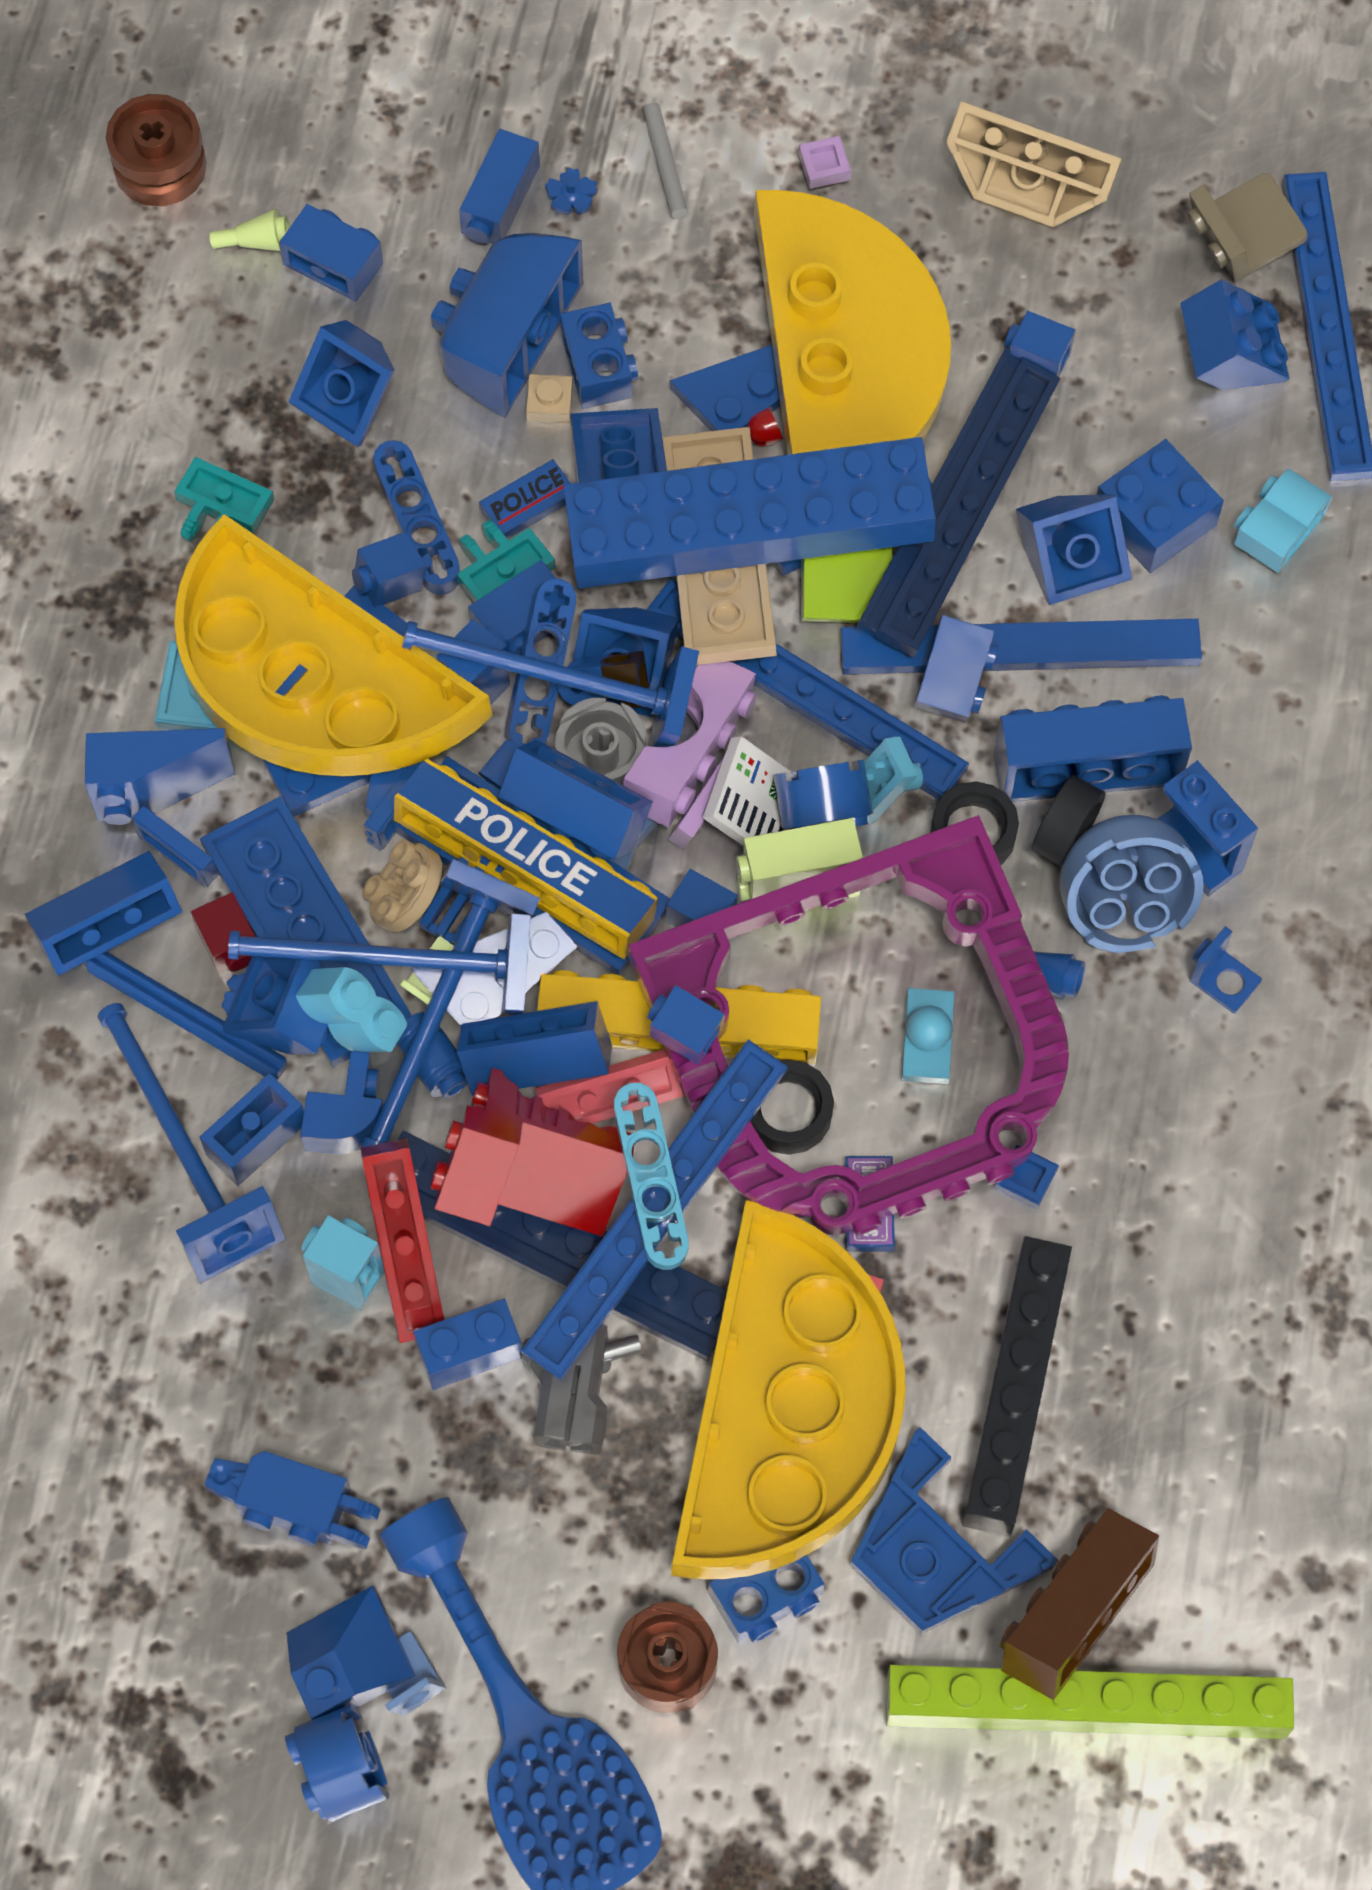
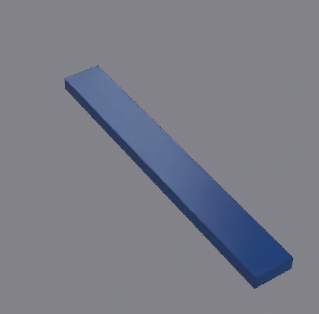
[1282,172,1372,482]
[646,578,969,800]
[841,618,1202,675]
[521,1039,788,1381]

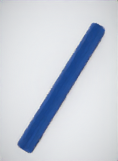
[85,951,287,1080]

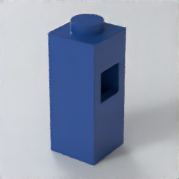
[459,128,540,244]

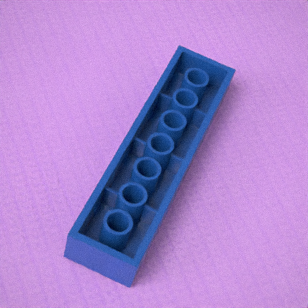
[564,437,936,589]

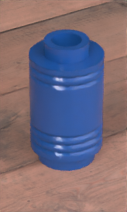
[396,1012,467,1098]

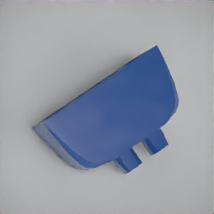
[431,233,584,418]

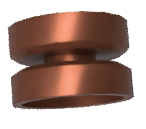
[106,94,207,207]

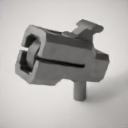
[521,1325,642,1455]

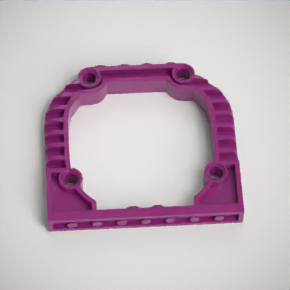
[628,815,1069,1236]

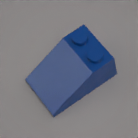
[571,408,667,483]
[85,728,235,825]

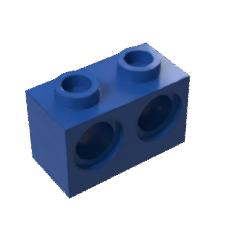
[560,302,638,409]
[708,1555,825,1644]

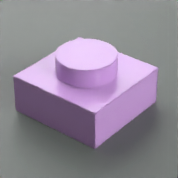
[798,136,851,189]

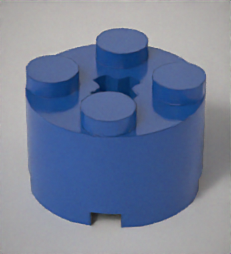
[773,759,873,829]
[285,1703,389,1822]

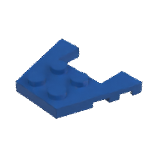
[850,1427,1059,1635]

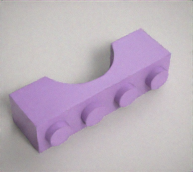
[623,661,758,828]

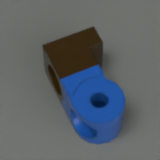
[558,651,650,707]

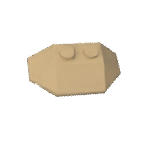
[946,101,1122,227]

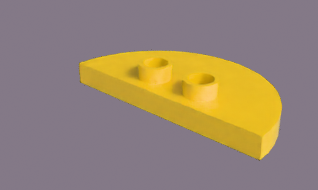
[754,190,951,455]
[174,514,493,776]
[671,1200,906,1579]

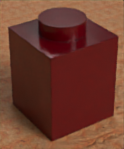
[190,892,255,974]

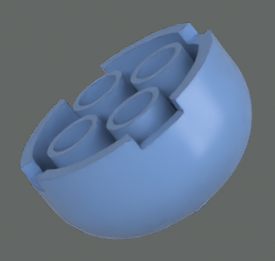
[1060,815,1204,953]

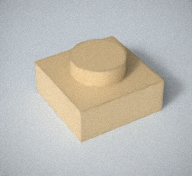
[526,374,573,423]

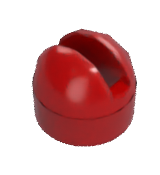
[747,408,783,447]

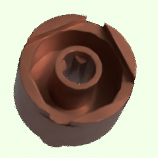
[617,1601,718,1713]

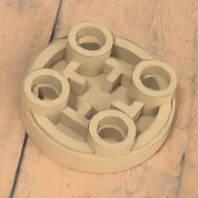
[362,839,442,933]

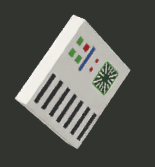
[703,736,792,846]

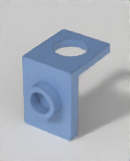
[385,1631,446,1716]

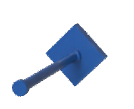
[402,621,699,747]
[361,859,540,1147]
[228,914,531,1015]
[97,1003,286,1284]

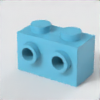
[301,1215,385,1311]

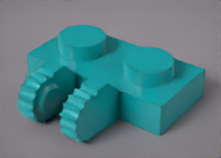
[174,457,275,541]
[457,520,556,602]

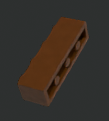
[1000,1508,1159,1700]

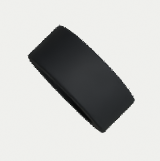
[1032,775,1106,866]
[930,781,1019,865]
[751,1059,834,1155]

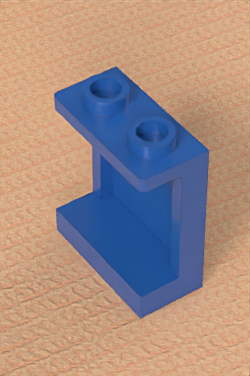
[1158,760,1258,897]

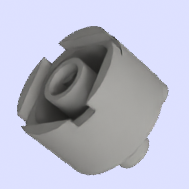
[555,698,646,785]

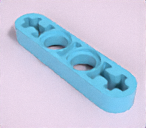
[614,1083,689,1270]

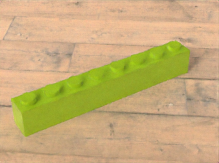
[886,1665,1294,1739]

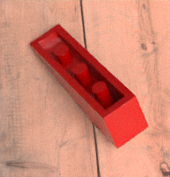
[361,1138,444,1343]

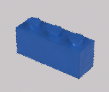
[498,739,653,859]
[25,851,183,976]
[457,1001,612,1096]

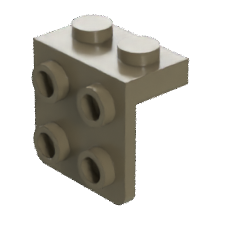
[1187,173,1308,282]

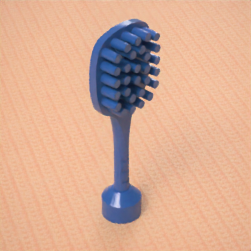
[380,1497,662,1890]

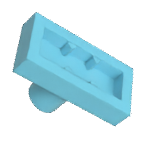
[865,736,923,824]

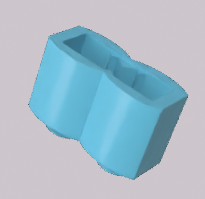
[1234,468,1332,573]
[296,967,407,1052]

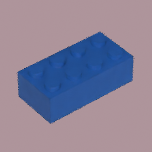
[994,695,1192,802]

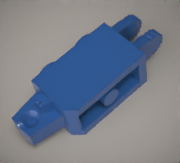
[205,1451,381,1549]

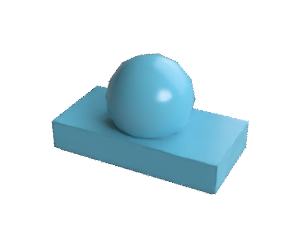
[902,988,955,1084]

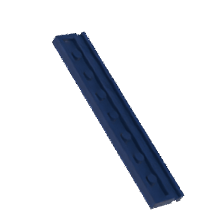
[856,348,1061,658]
[397,1130,727,1362]

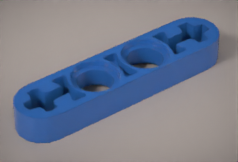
[373,440,460,595]
[505,578,576,746]

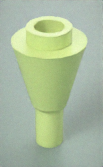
[210,208,290,251]

